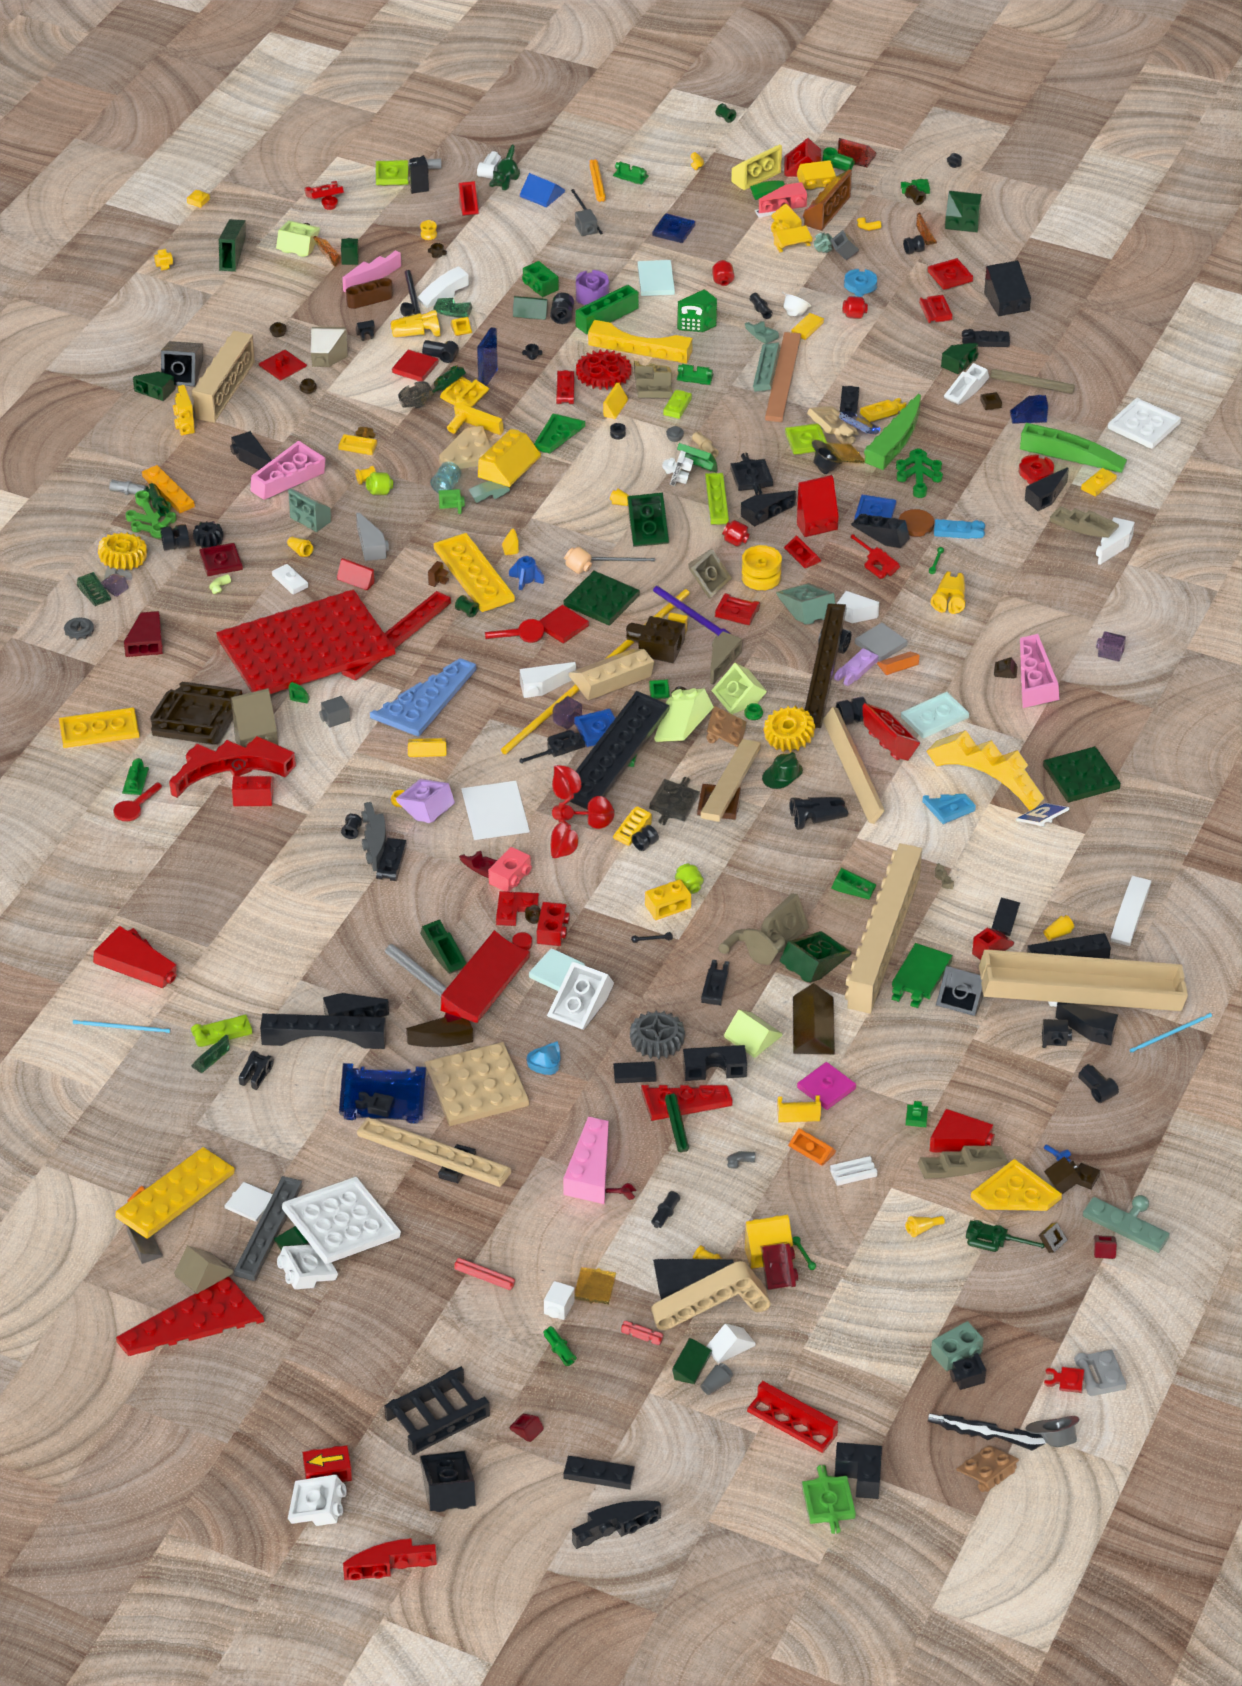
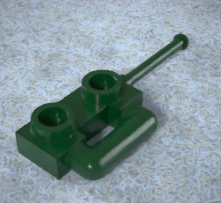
[414,365,466,407]
[966,1220,1045,1252]

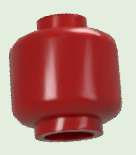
[712,260,735,286]
[842,296,868,319]
[722,520,750,547]

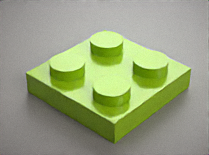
[376,160,408,186]
[785,423,827,455]

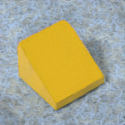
[451,317,472,336]
[502,529,519,555]

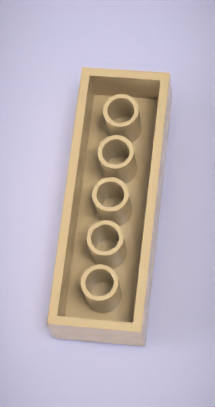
[192,331,255,423]

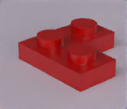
[496,891,539,926]

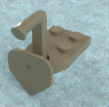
[718,893,809,965]

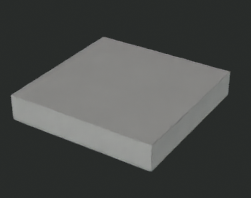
[855,623,908,661]

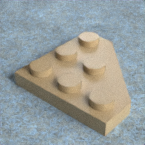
[439,426,491,472]

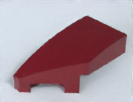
[459,851,497,878]

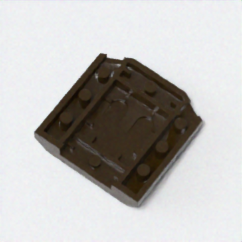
[150,681,243,744]

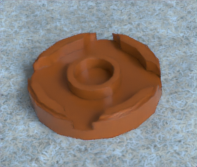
[899,509,934,537]

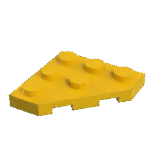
[971,1159,1062,1211]

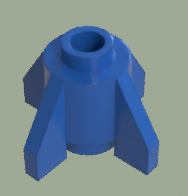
[509,556,544,591]

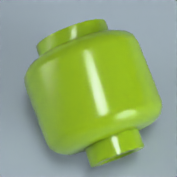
[366,472,393,495]
[675,863,704,894]

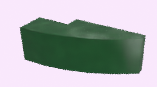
[420,919,467,974]

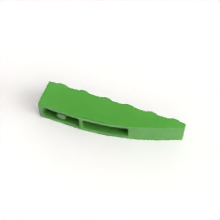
[864,394,921,470]
[1020,423,1127,473]

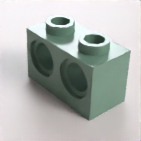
[931,1321,984,1371]

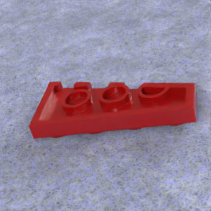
[641,1085,733,1121]

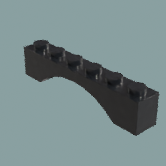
[260,1013,386,1049]

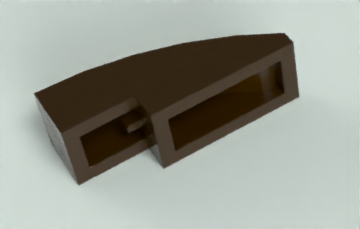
[406,1017,473,1047]

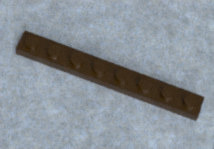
[804,603,847,728]

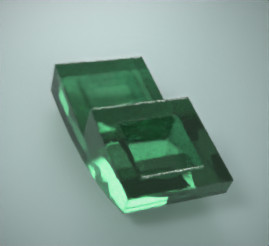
[433,298,473,318]

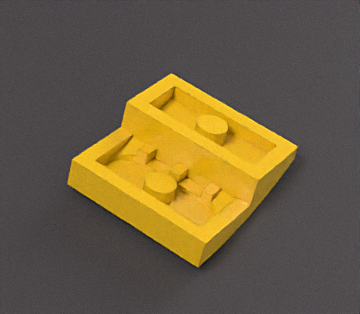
[440,376,490,407]

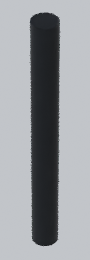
[404,270,420,315]

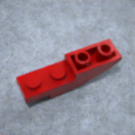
[343,1538,437,1580]

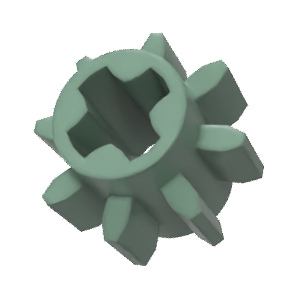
[813,232,833,253]

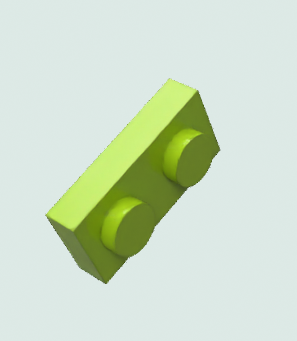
[663,390,692,419]

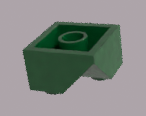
[945,191,982,233]

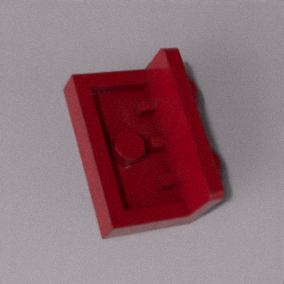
[760,1242,798,1290]

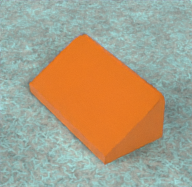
[877,651,919,675]
[788,1128,836,1166]

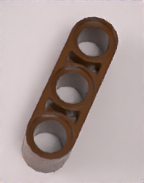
[346,278,393,309]

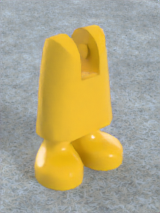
[390,310,441,337]
[930,571,966,614]

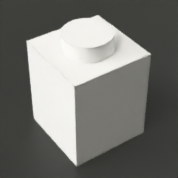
[544,1281,574,1320]

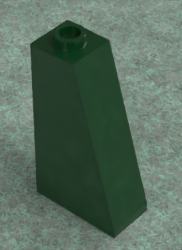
[219,219,246,272]

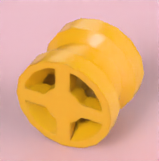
[420,220,437,240]

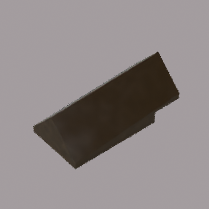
[793,983,835,1055]

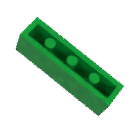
[576,284,639,335]

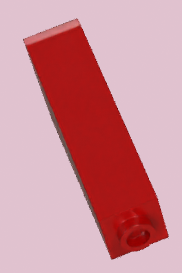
[93,925,177,989]

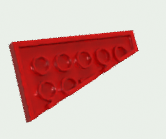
[116,1276,264,1357]

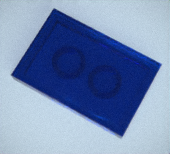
[477,327,498,386]

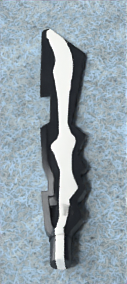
[928,1413,1046,1451]

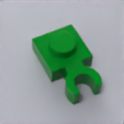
[900,179,930,194]

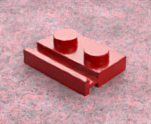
[919,295,952,323]

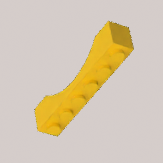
[588,320,693,364]

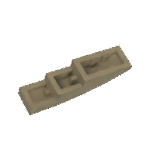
[1050,506,1119,538]
[918,1146,1008,1179]

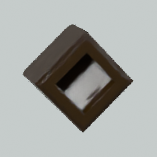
[994,657,1018,679]

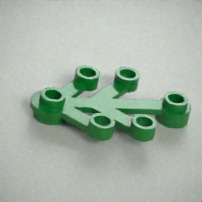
[896,448,943,498]

